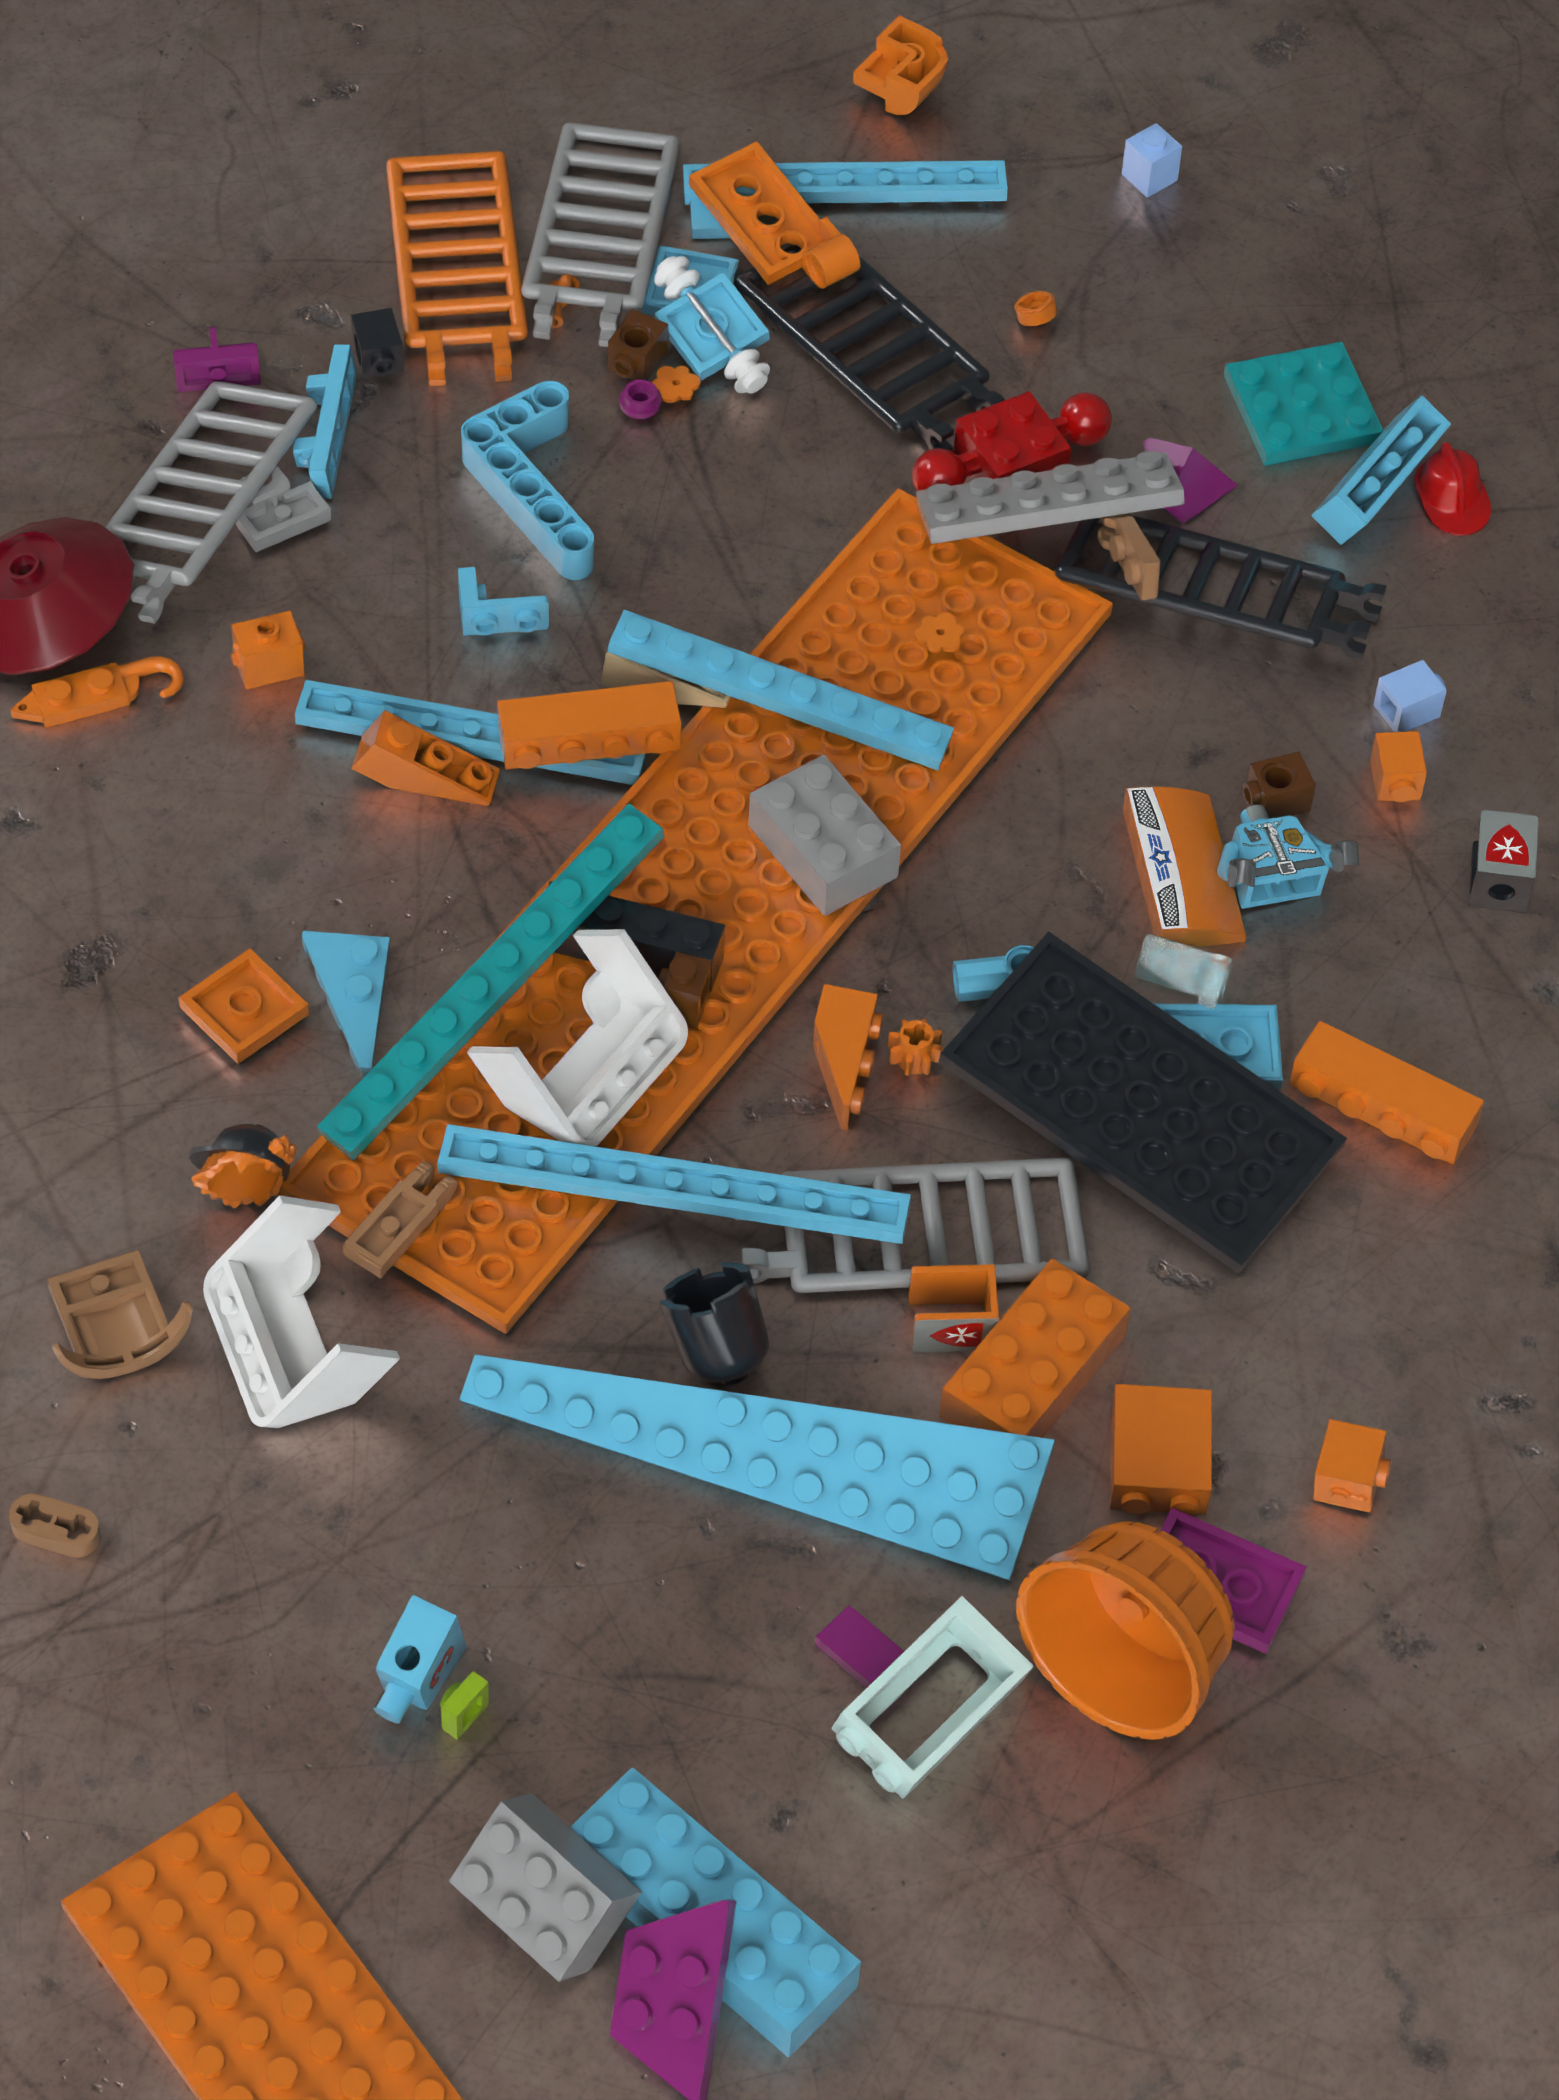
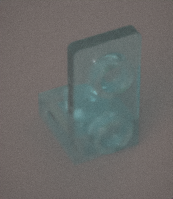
[1135,934,1234,1009]

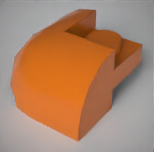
[853,15,948,115]

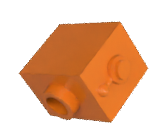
[231,610,306,690]
[1313,1419,1391,1513]

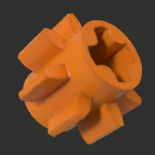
[888,1018,944,1076]

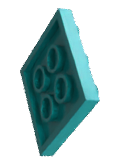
[1224,341,1384,466]

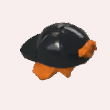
[189,1124,297,1208]

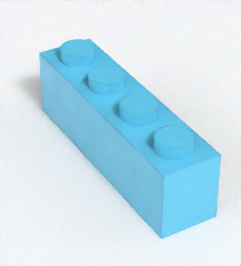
[1311,395,1451,545]

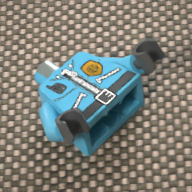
[1217,805,1360,909]

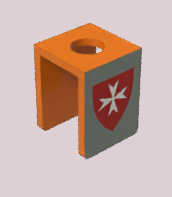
[908,1264,999,1352]

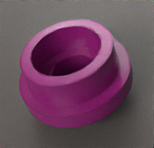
[620,379,661,419]

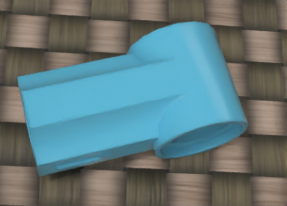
[952,945,1034,1002]

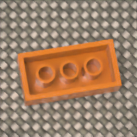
[939,1258,1131,1438]

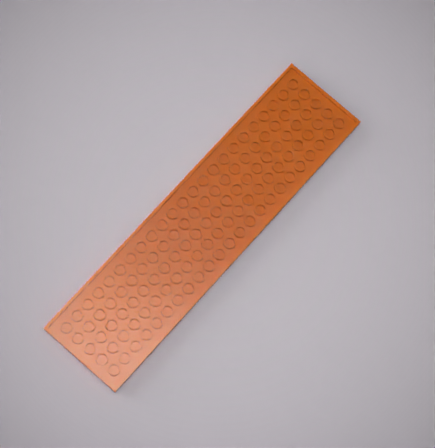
[278,488,1113,1334]

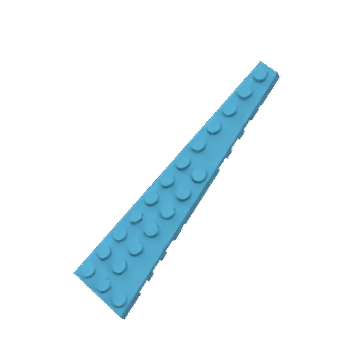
[459,1355,1056,1581]

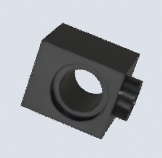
[351,308,404,379]

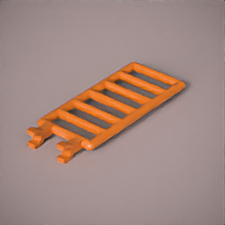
[386,151,528,387]

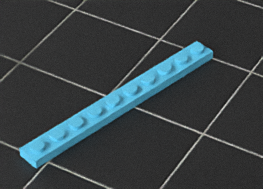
[437,1124,911,1244]

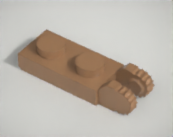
[1098,513,1160,600]
[342,1161,458,1278]

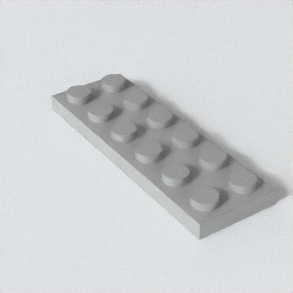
[916,451,1185,544]

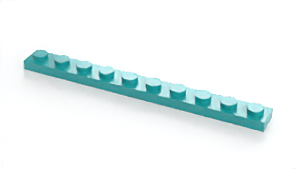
[317,803,665,1161]

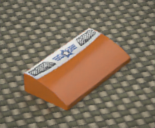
[1123,787,1246,952]

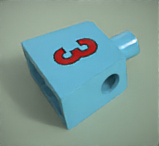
[373,1595,467,1723]

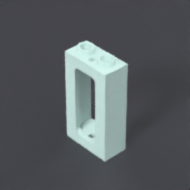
[831,1596,1034,1799]

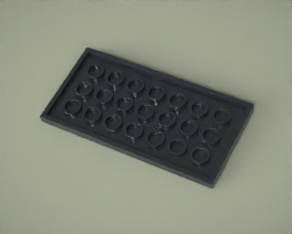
[939,931,1347,1274]

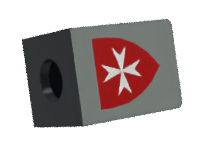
[1468,810,1539,913]

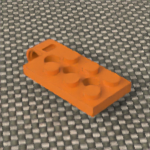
[689,141,860,289]

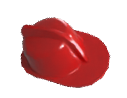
[1414,442,1492,535]

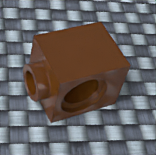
[608,309,668,380]
[1243,751,1316,819]

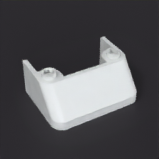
[467,929,688,1147]
[203,1195,400,1428]

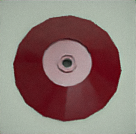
[0,517,134,675]

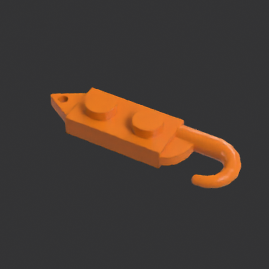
[11,656,184,728]

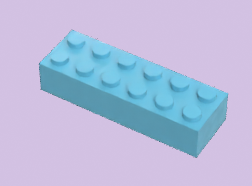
[570,1767,861,2058]

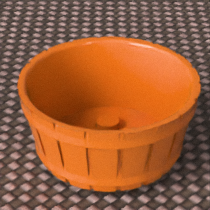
[1016,1521,1235,1740]

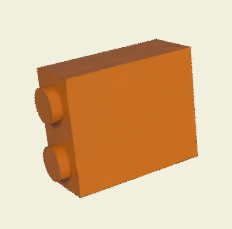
[1109,1384,1212,1516]

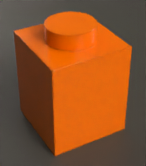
[1370,731,1427,802]

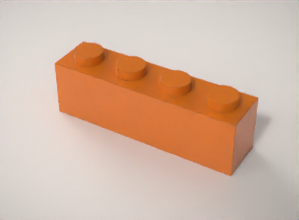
[497,681,681,770]
[1289,1020,1485,1165]

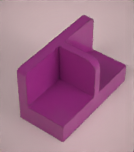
[173,326,261,393]

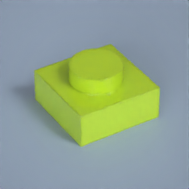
[440,1671,489,1740]

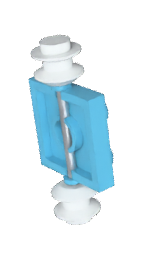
[654,256,770,393]

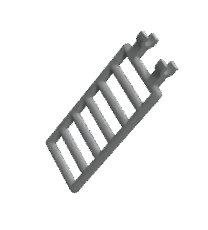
[521,123,680,347]
[105,381,317,624]
[734,1158,1090,1293]

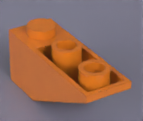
[351,710,500,806]
[813,984,884,1131]

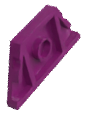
[610,1899,737,2100]

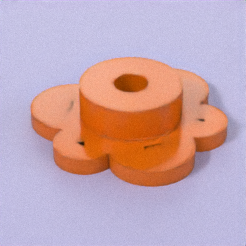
[652,366,700,403]
[914,612,965,653]

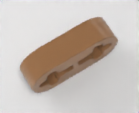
[8,1493,101,1558]

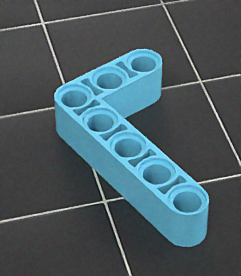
[461,381,594,580]

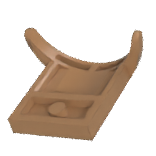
[47,1250,193,1379]

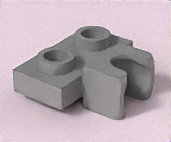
[236,466,331,552]

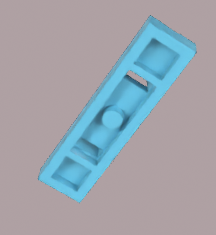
[293,345,357,499]

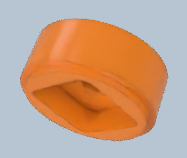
[1014,291,1058,326]

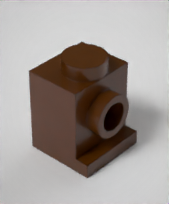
[659,952,712,1028]

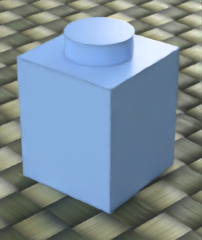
[1121,123,1183,198]
[1373,660,1447,732]

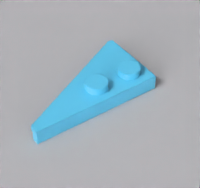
[302,931,390,1078]

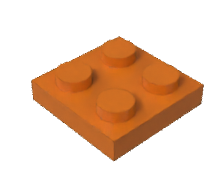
[179,948,309,1064]

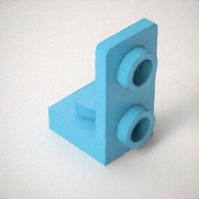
[458,567,549,636]

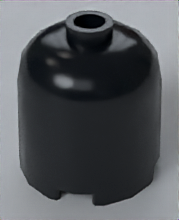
[660,1262,769,1385]

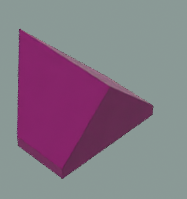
[1143,438,1238,524]

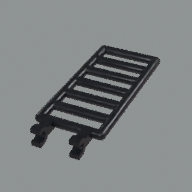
[734,245,1005,452]
[1055,514,1387,661]

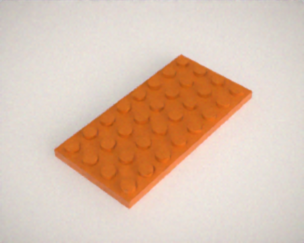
[61,1791,463,2100]

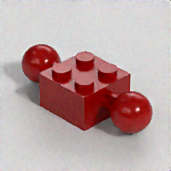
[912,391,1112,491]

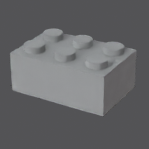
[748,755,901,916]
[449,1793,642,1982]

